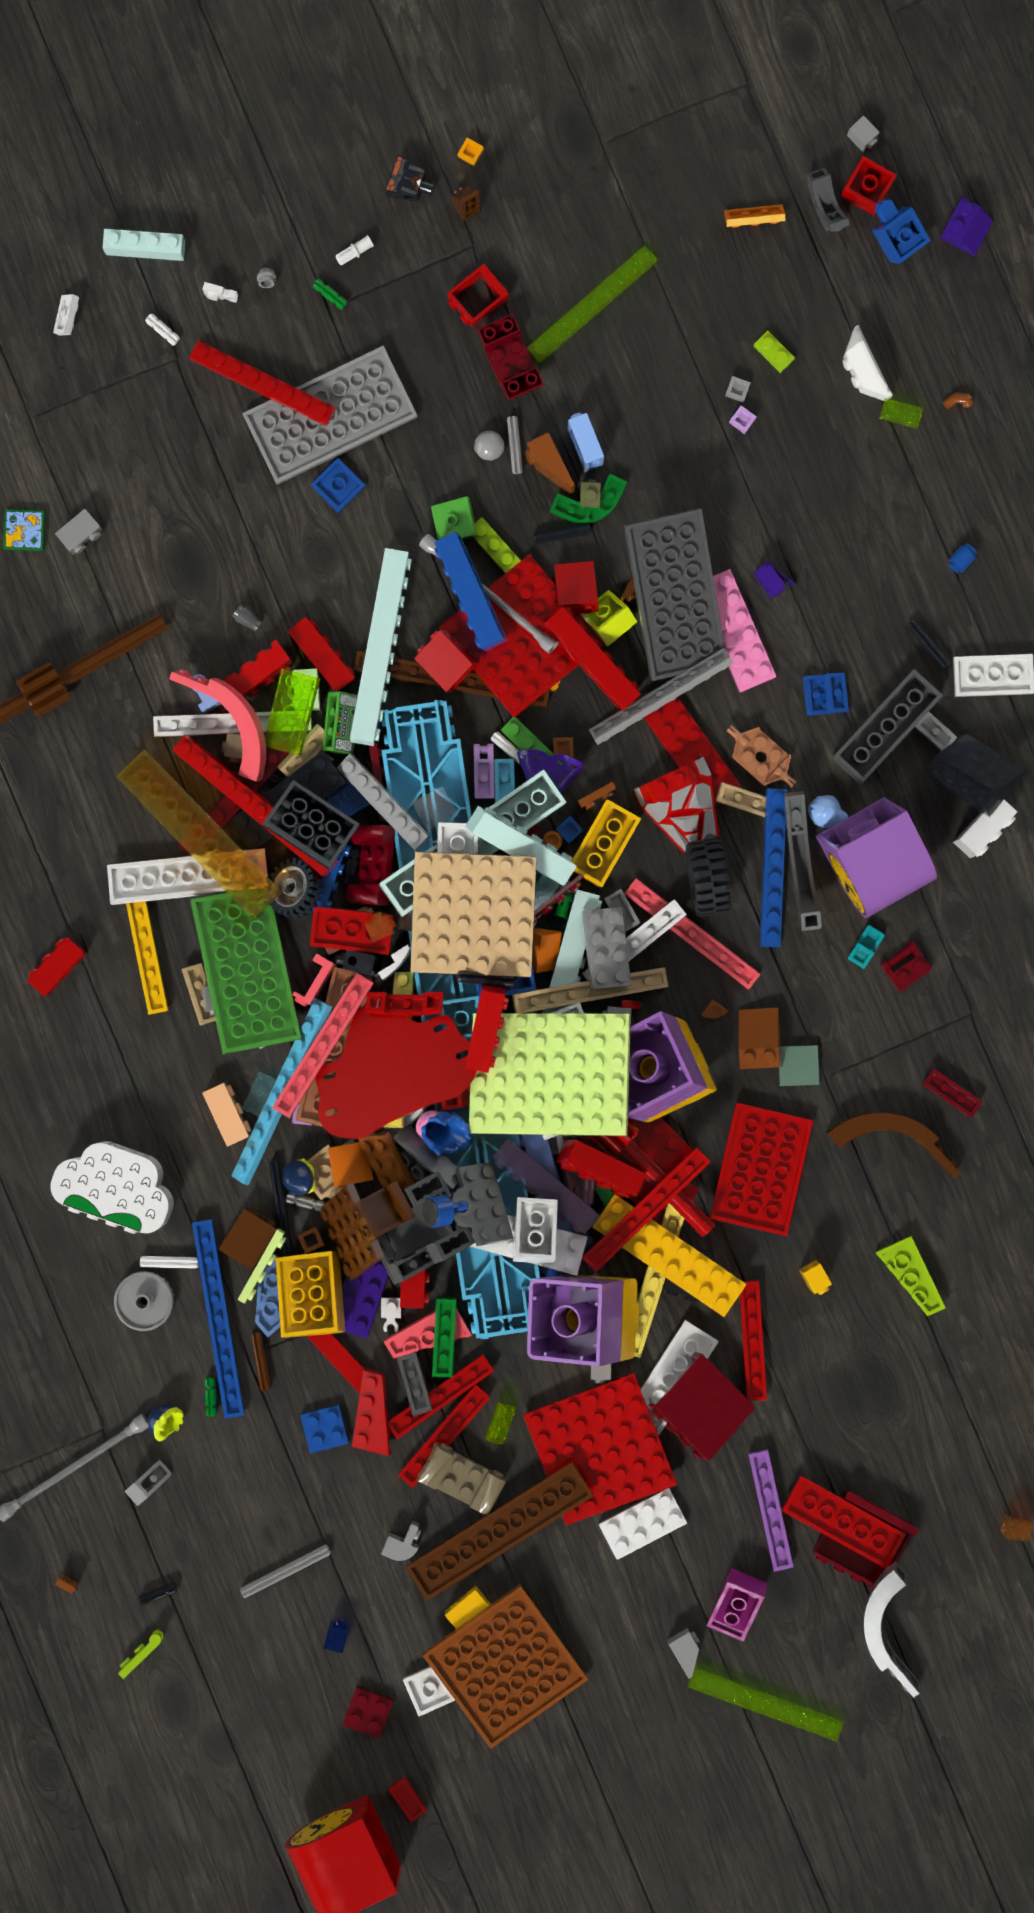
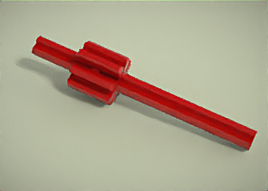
[585,1118,715,1237]

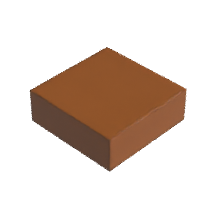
[55,1574,78,1594]

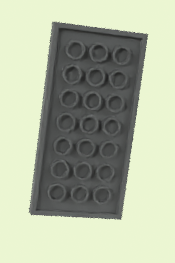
[624,508,725,681]

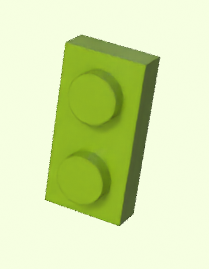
[753,331,795,374]

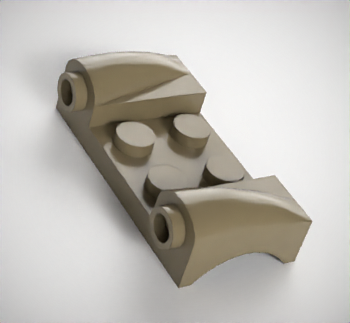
[417,1442,506,1515]

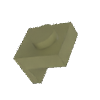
[580,479,601,508]

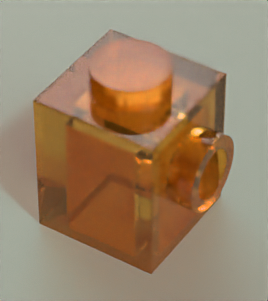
[364,911,396,942]
[1000,1516,1032,1542]

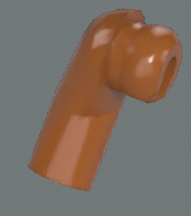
[943,392,973,409]

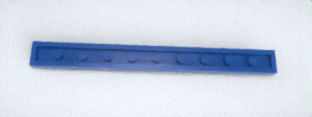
[192,1219,245,1419]

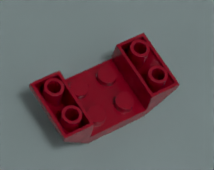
[477,313,545,401]

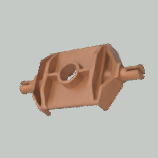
[727,725,796,788]

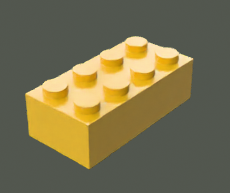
[572,799,641,888]

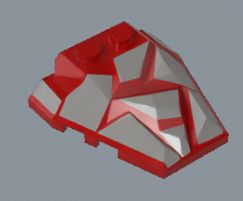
[632,757,719,853]

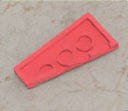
[384,1308,472,1358]

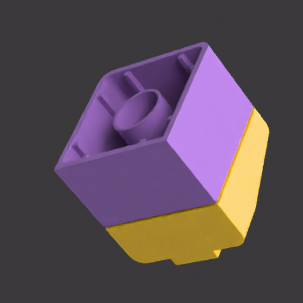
[628,1011,716,1122]
[527,1274,639,1366]

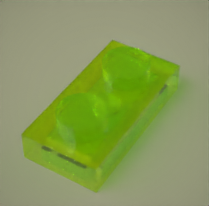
[879,398,923,429]
[485,1402,516,1444]

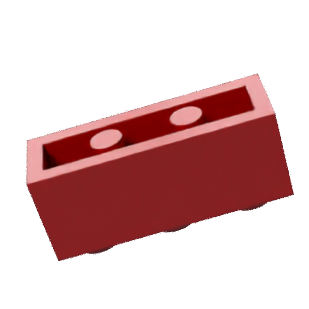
[27,937,87,997]

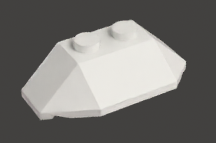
[843,325,893,402]

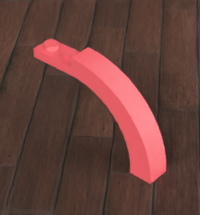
[169,669,266,782]

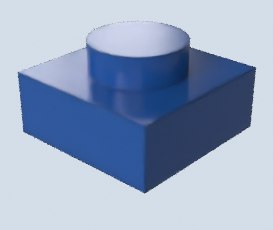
[556,816,583,844]

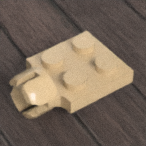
[308,1145,346,1200]

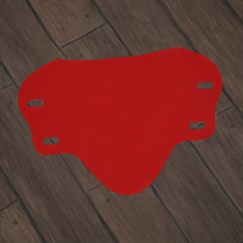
[315,1005,477,1139]

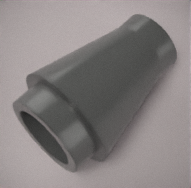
[232,604,262,631]

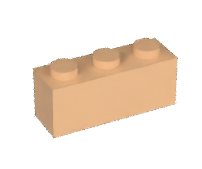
[202,1082,252,1147]

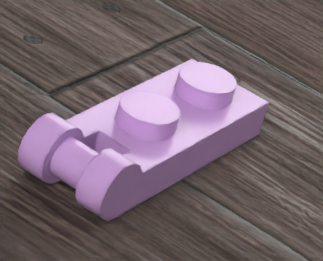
[474,744,494,799]

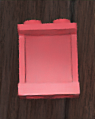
[292,954,336,1006]

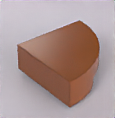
[701,999,729,1019]

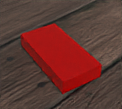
[388,1776,427,1822]

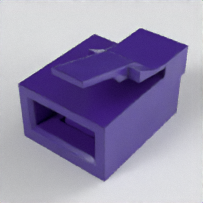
[753,560,796,600]

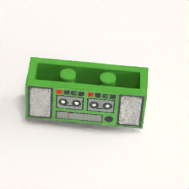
[322,692,358,754]

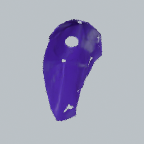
[517,749,584,794]

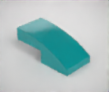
[847,924,885,969]

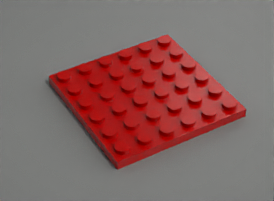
[439,554,605,718]
[523,1373,677,1525]

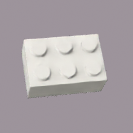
[953,800,1017,858]

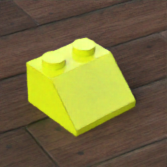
[580,590,637,647]

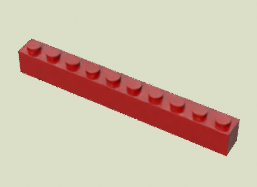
[172,735,340,876]

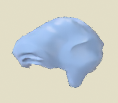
[808,795,848,829]

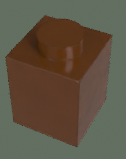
[298,1227,324,1254]

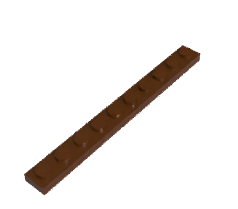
[354,651,550,708]

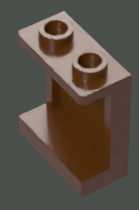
[350,1181,415,1242]
[219,1207,278,1270]

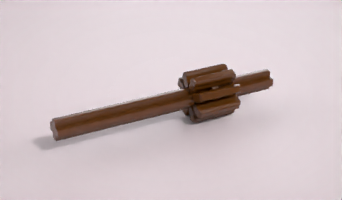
[0,614,168,724]

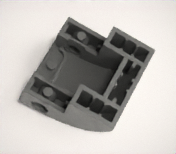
[377,1171,475,1285]

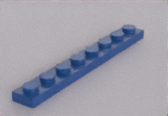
[759,789,787,947]

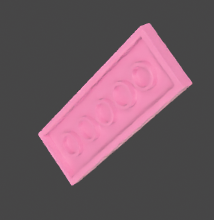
[713,569,777,693]

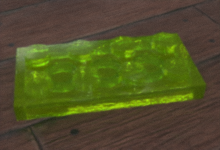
[265,669,320,755]

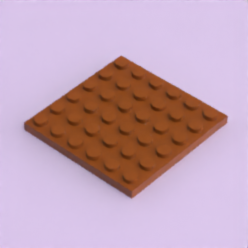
[422,1584,588,1749]

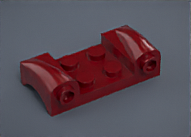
[346,825,395,906]

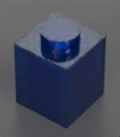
[324,1619,350,1653]

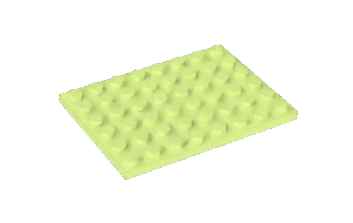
[469,1013,631,1136]

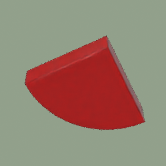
[621,1000,641,1009]

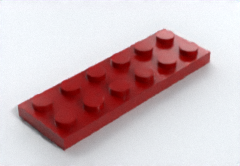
[643,697,741,805]
[781,1475,906,1569]

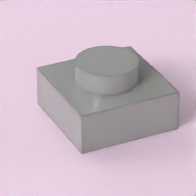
[725,376,750,403]

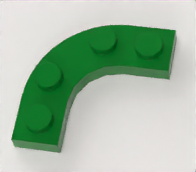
[550,474,627,524]

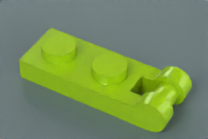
[118,1630,164,1679]

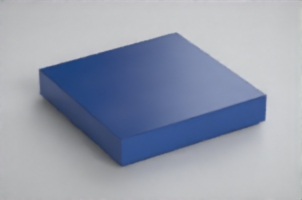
[311,458,366,514]

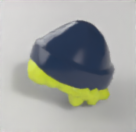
[282,1158,315,1196]
[148,1404,184,1441]

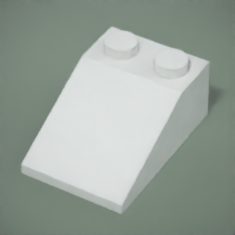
[513,1197,558,1264]

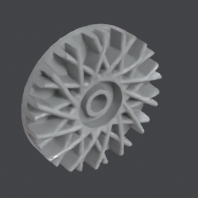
[114,1271,174,1331]

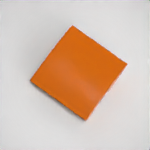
[328,1142,373,1187]

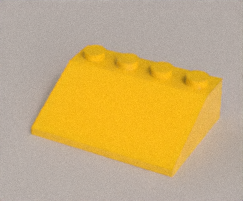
[275,1251,345,1338]

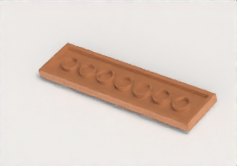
[296,967,373,1127]

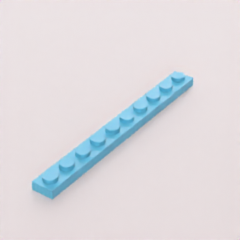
[231,998,332,1185]

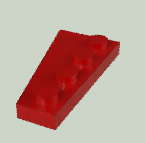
[352,1369,391,1456]

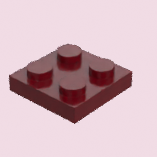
[343,1686,394,1739]

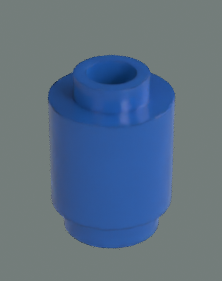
[948,543,977,573]

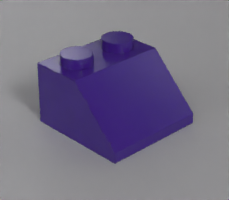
[940,197,993,256]

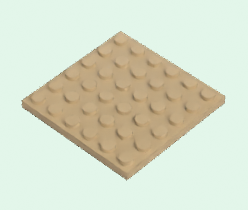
[411,851,536,977]

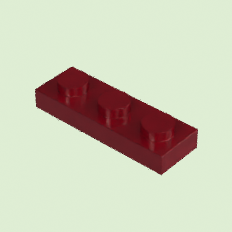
[922,1068,982,1118]

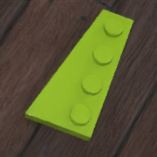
[875,1235,946,1316]

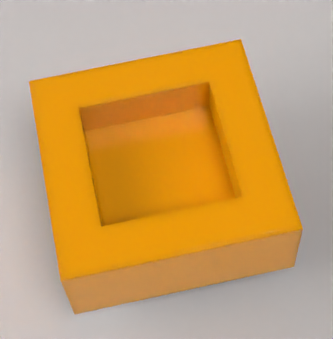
[457,138,484,166]

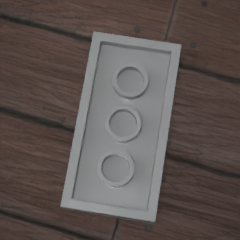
[582,907,631,990]

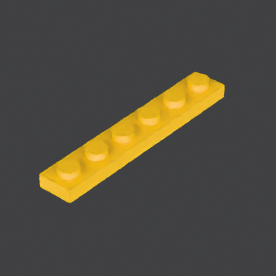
[126,901,169,1015]

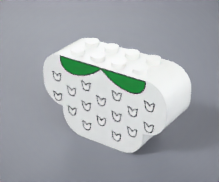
[51,1141,174,1234]

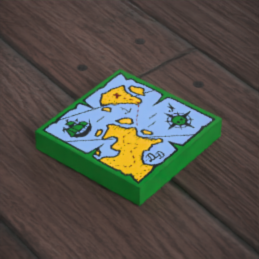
[3,510,45,551]

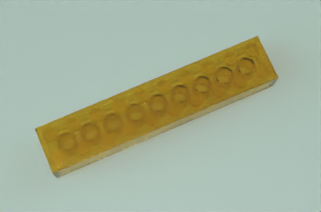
[116,749,282,920]

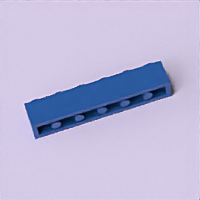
[434,532,508,651]

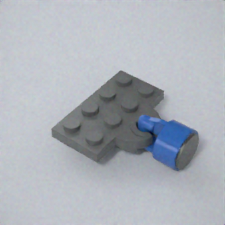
[422,1162,514,1247]

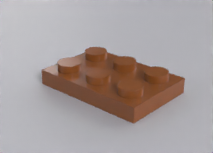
[358,1131,415,1187]

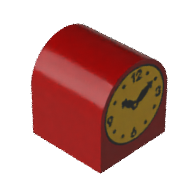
[285,1794,402,1913]

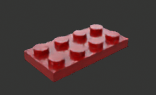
[310,906,393,955]

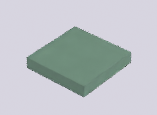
[779,1045,819,1086]

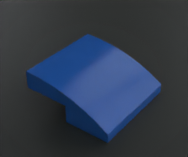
[803,673,849,716]

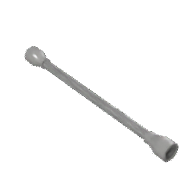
[419,534,559,654]
[0,1413,148,1522]

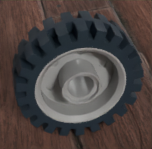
[266,858,324,919]

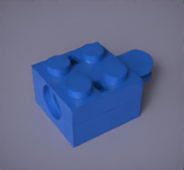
[871,200,931,264]

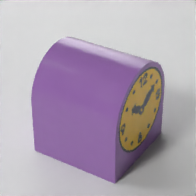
[816,797,937,919]

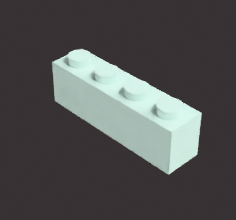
[103,229,185,261]

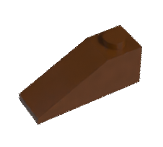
[451,186,480,222]

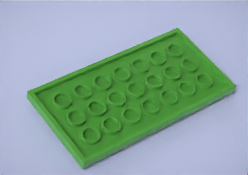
[190,888,301,1054]

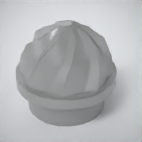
[257,268,276,288]

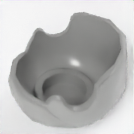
[474,431,505,461]

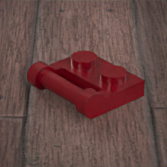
[879,941,932,992]

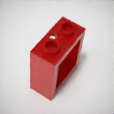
[447,264,509,328]

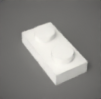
[53,294,79,336]

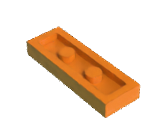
[724,204,785,228]

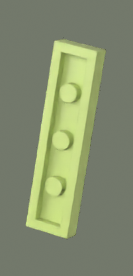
[238,1228,286,1304]

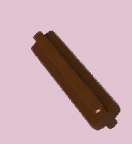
[251,1332,271,1391]

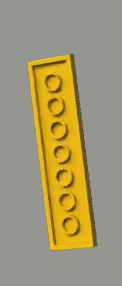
[592,1194,747,1317]

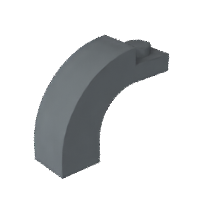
[806,168,849,232]

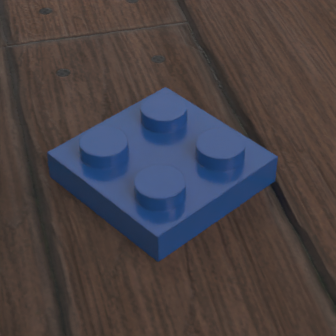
[300,1404,349,1453]

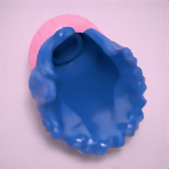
[416,1110,472,1156]

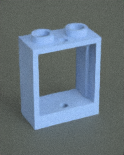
[568,412,604,472]

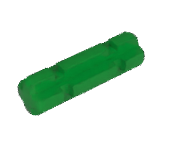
[313,279,348,310]
[204,1377,217,1417]

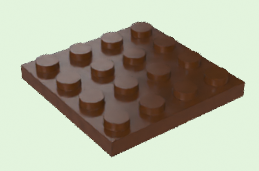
[320,1183,385,1281]

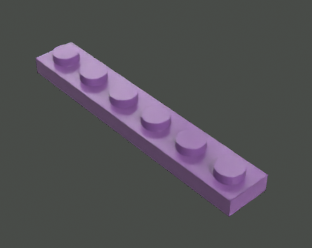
[748,1449,793,1572]

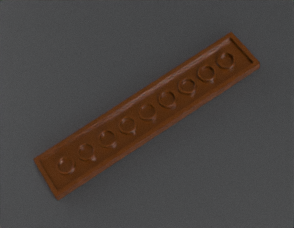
[405,1461,594,1601]

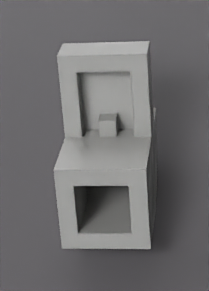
[381,1520,421,1561]

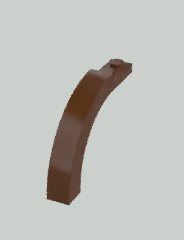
[826,1112,960,1178]

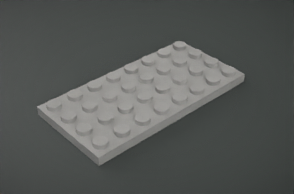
[242,346,418,485]

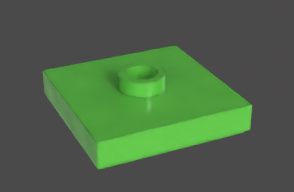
[431,496,477,540]

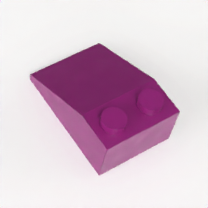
[707,1568,768,1641]

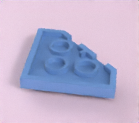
[255,1253,280,1337]

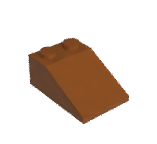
[525,433,575,495]
[739,1008,782,1069]

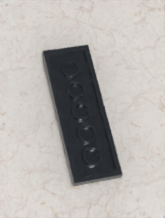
[229,751,347,850]

